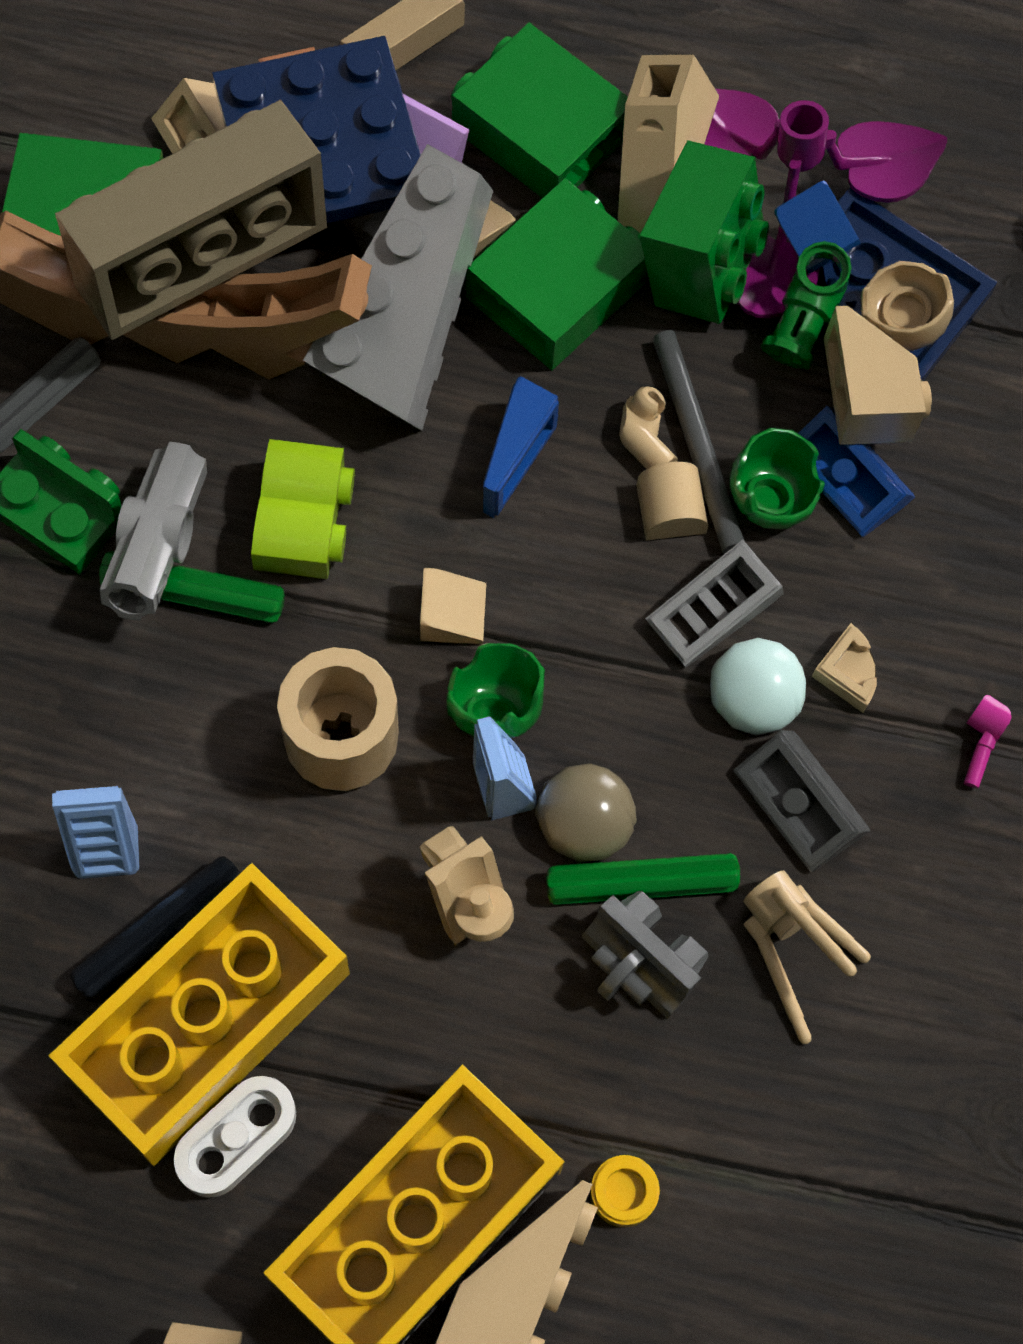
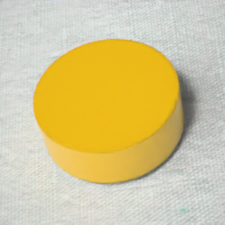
[590,1155,660,1228]

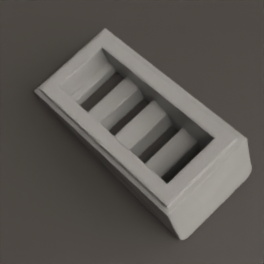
[645,539,784,668]

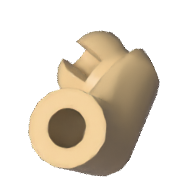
[619,386,678,469]

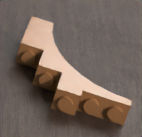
[0,211,372,380]

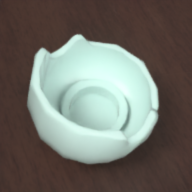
[710,638,806,736]

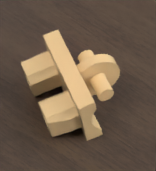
[419,826,514,945]

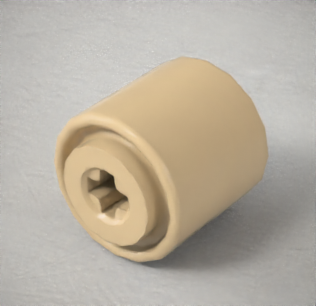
[277,647,399,791]

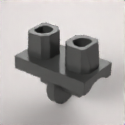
[581,891,709,1019]

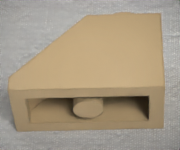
[824,306,932,445]

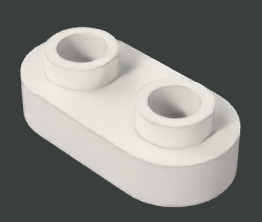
[174,1076,296,1197]

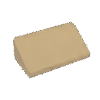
[340,0,465,70]

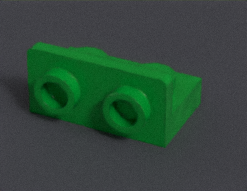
[0,429,122,575]

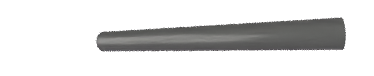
[652,330,745,554]

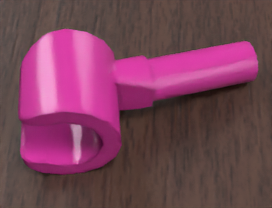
[964,695,1011,788]

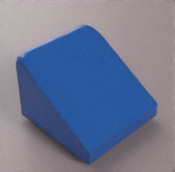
[774,180,861,274]

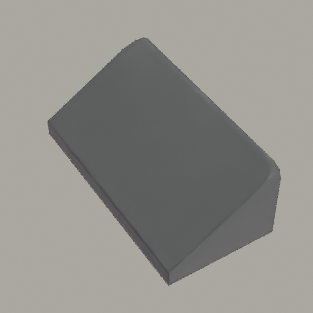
[733,730,870,872]

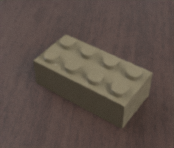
[55,99,327,340]

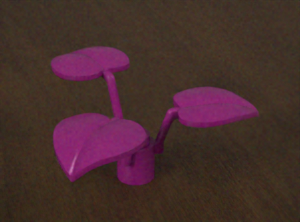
[704,88,947,318]

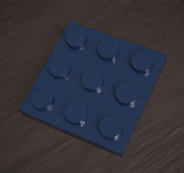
[212,35,421,224]

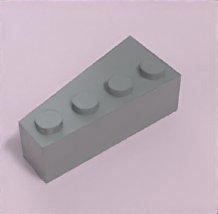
[303,144,493,431]

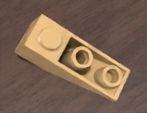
[618,55,719,233]
[436,1180,598,1344]

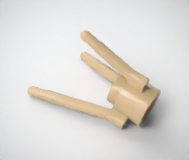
[743,870,871,1045]

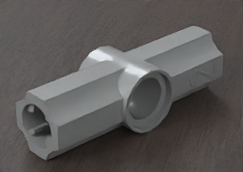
[100,442,207,621]

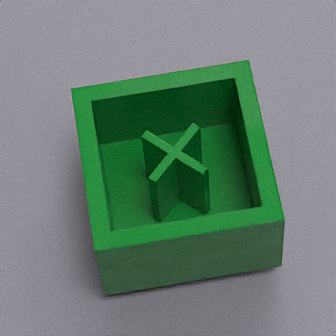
[639,140,769,324]

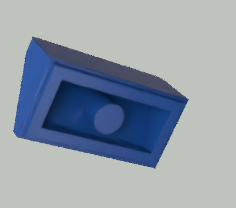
[798,406,915,537]

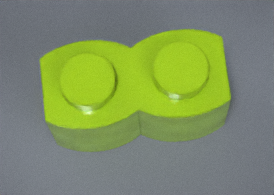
[251,439,355,579]

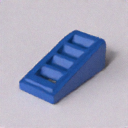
[483,377,559,518]

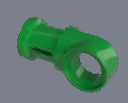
[761,241,852,369]

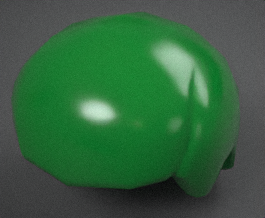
[730,427,825,529]
[446,643,545,738]

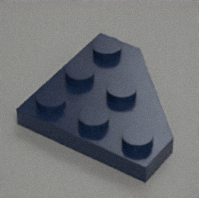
[820,187,997,381]

